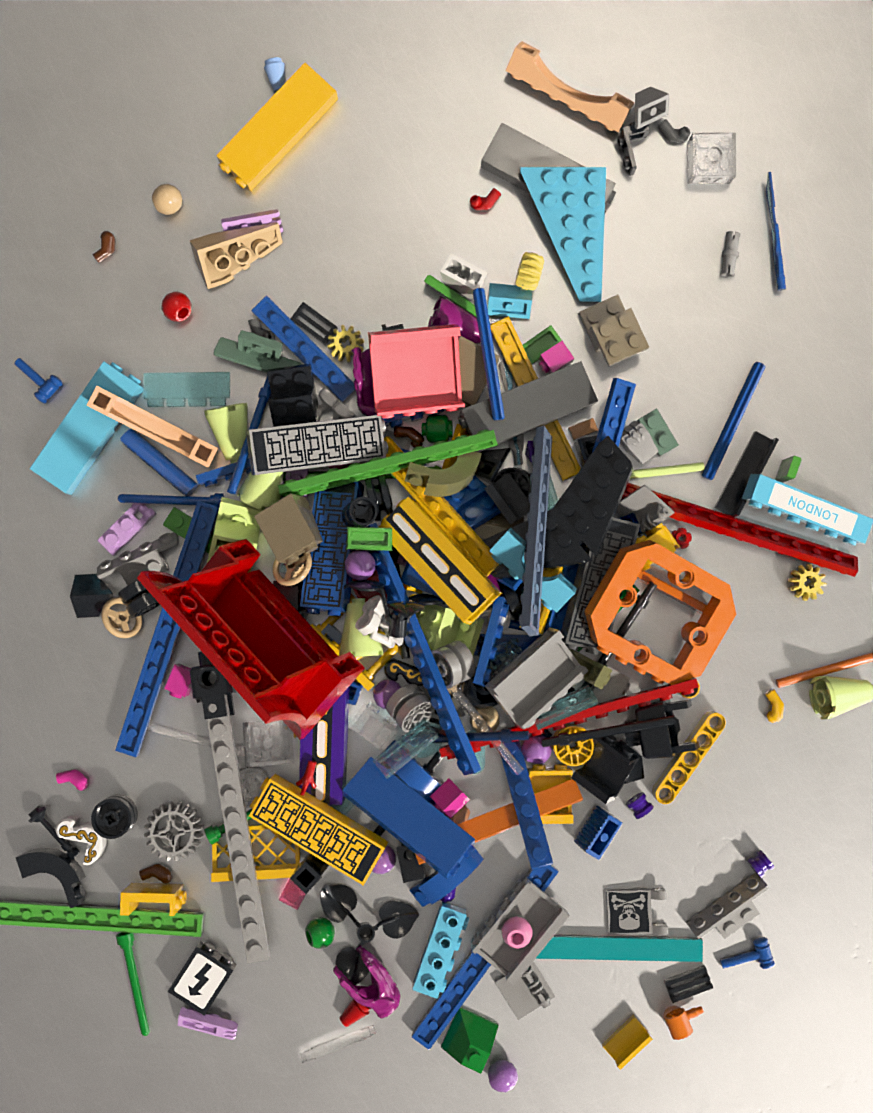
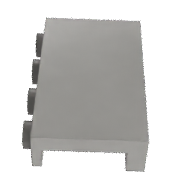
[485,628,588,730]
[471,877,569,986]

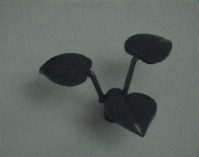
[343,579,445,638]
[320,885,419,985]

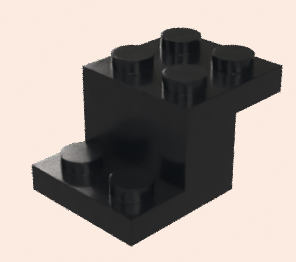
[267,363,319,427]

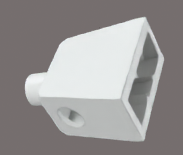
[440,253,488,299]

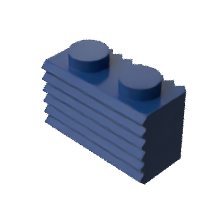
[574,806,623,860]

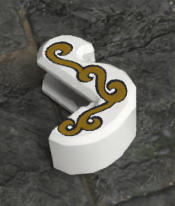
[55,815,107,865]

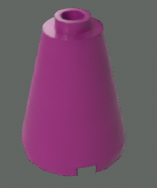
[428,296,480,344]

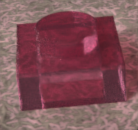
[279,879,306,910]

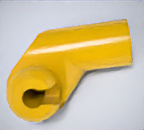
[765,689,784,723]

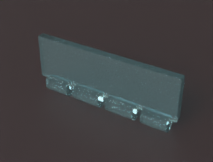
[143,372,230,407]

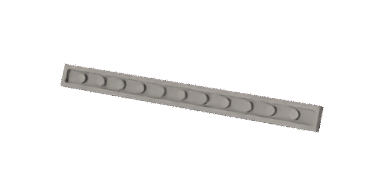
[207,695,270,964]

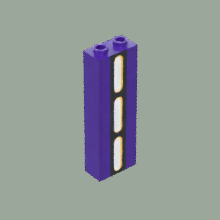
[299,687,349,805]

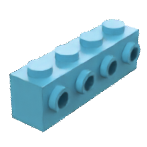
[412,901,469,999]

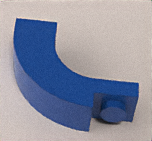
[380,740,443,805]
[409,849,484,907]

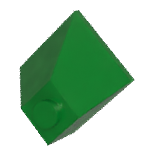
[441,1007,499,1074]

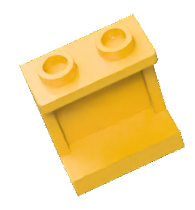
[527,764,573,824]
[120,883,187,916]

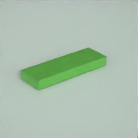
[424,275,476,317]

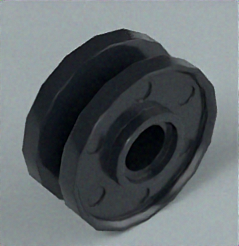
[365,475,393,522]

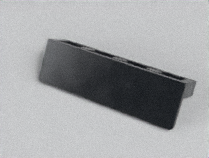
[714,431,779,517]

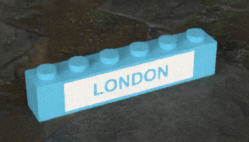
[742,474,873,546]

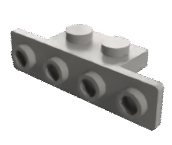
[97,532,178,585]
[687,873,769,939]

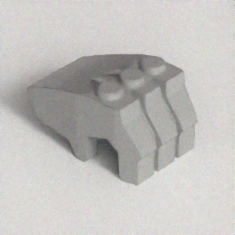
[620,421,659,465]

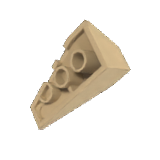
[190,222,283,289]

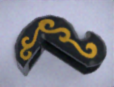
[384,658,423,686]

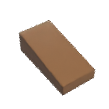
[568,418,598,441]

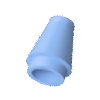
[264,57,285,93]

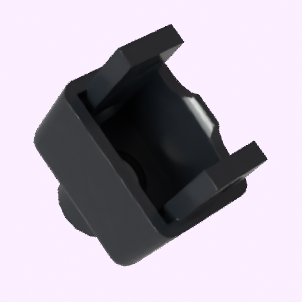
[190,651,237,719]
[624,699,700,759]

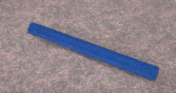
[473,288,505,421]
[702,362,766,480]

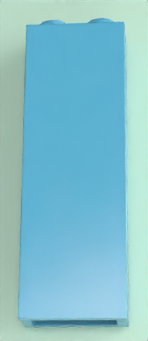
[30,361,144,495]

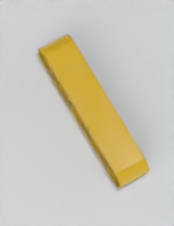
[652,711,726,804]

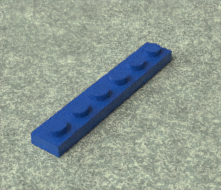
[251,295,356,403]
[498,741,553,870]

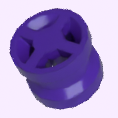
[626,792,654,819]
[747,850,775,878]

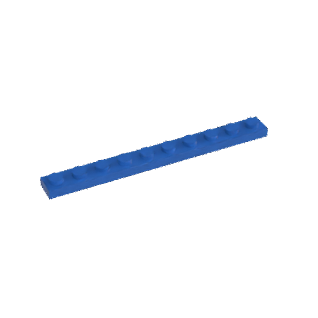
[412,865,559,1050]

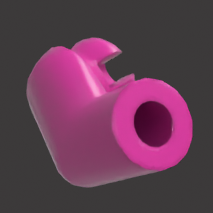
[56,769,88,791]

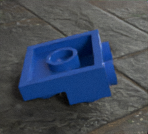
[443,475,501,530]

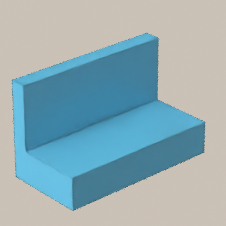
[487,283,532,319]

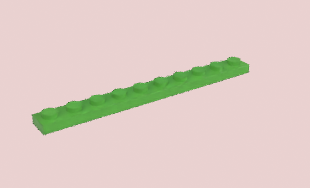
[278,430,498,498]
[0,900,204,937]

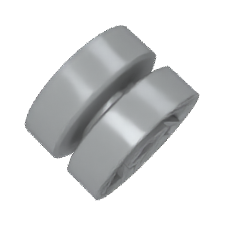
[431,641,476,689]
[386,684,435,732]

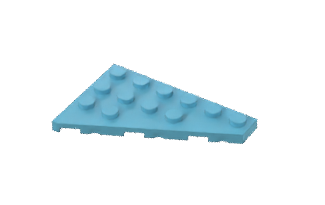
[520,167,606,302]

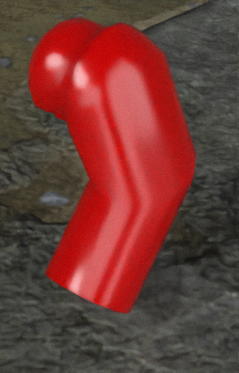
[470,188,501,210]

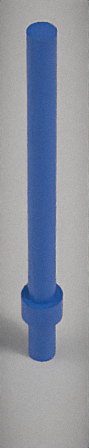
[227,375,271,494]

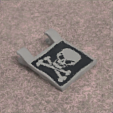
[607,888,668,936]

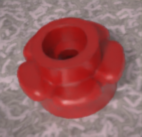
[671,528,692,549]

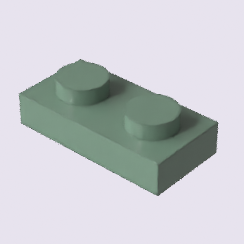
[637,408,679,457]

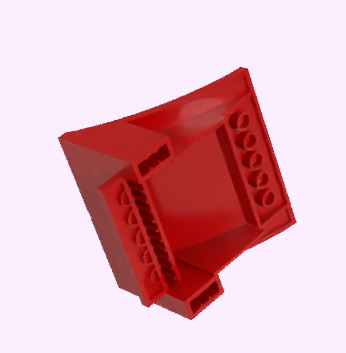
[137,539,365,740]

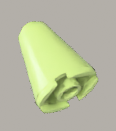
[204,403,248,464]
[237,472,284,510]
[339,598,383,657]
[809,676,873,720]

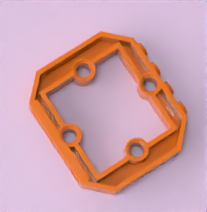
[585,540,736,685]

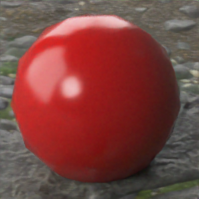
[161,291,192,322]

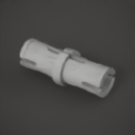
[721,231,740,277]

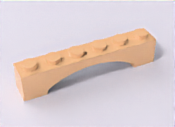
[506,41,635,132]
[87,386,218,467]

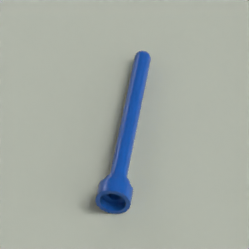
[118,493,224,507]

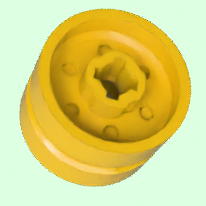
[552,723,594,766]

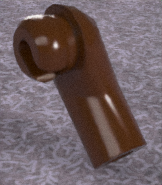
[92,231,115,263]

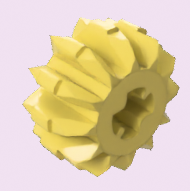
[515,252,544,291]
[328,325,364,363]
[788,564,827,601]

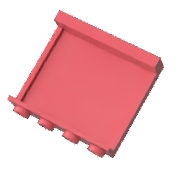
[368,324,465,418]

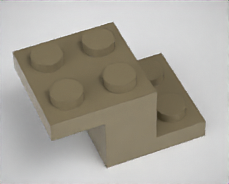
[578,294,649,367]

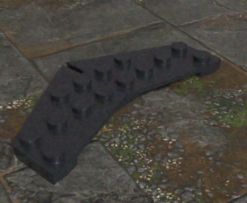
[482,436,633,579]

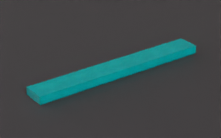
[535,935,703,962]

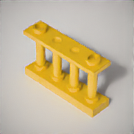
[311,594,401,691]

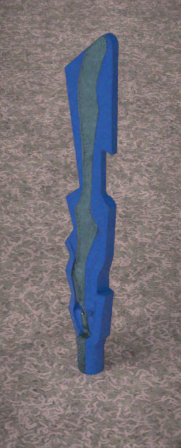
[766,172,786,291]

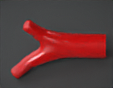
[296,760,317,796]

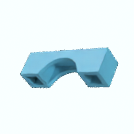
[489,527,577,613]

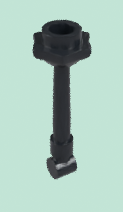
[28,806,80,860]

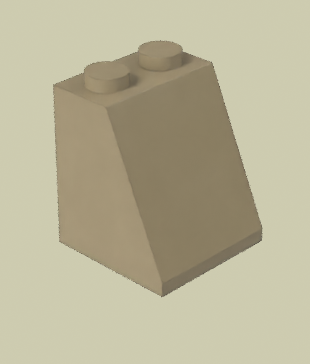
[458,336,500,409]
[254,494,323,565]

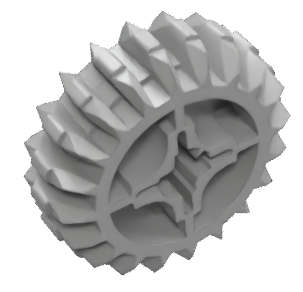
[144,801,204,861]

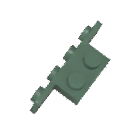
[214,330,302,373]

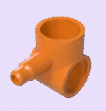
[663,1006,704,1040]

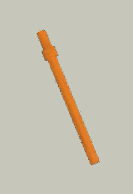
[776,652,873,688]

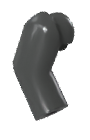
[658,119,690,142]
[248,318,275,340]

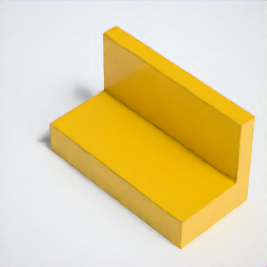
[602,1014,653,1070]

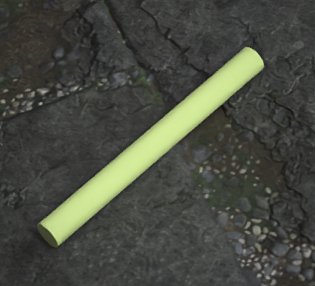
[630,462,705,479]

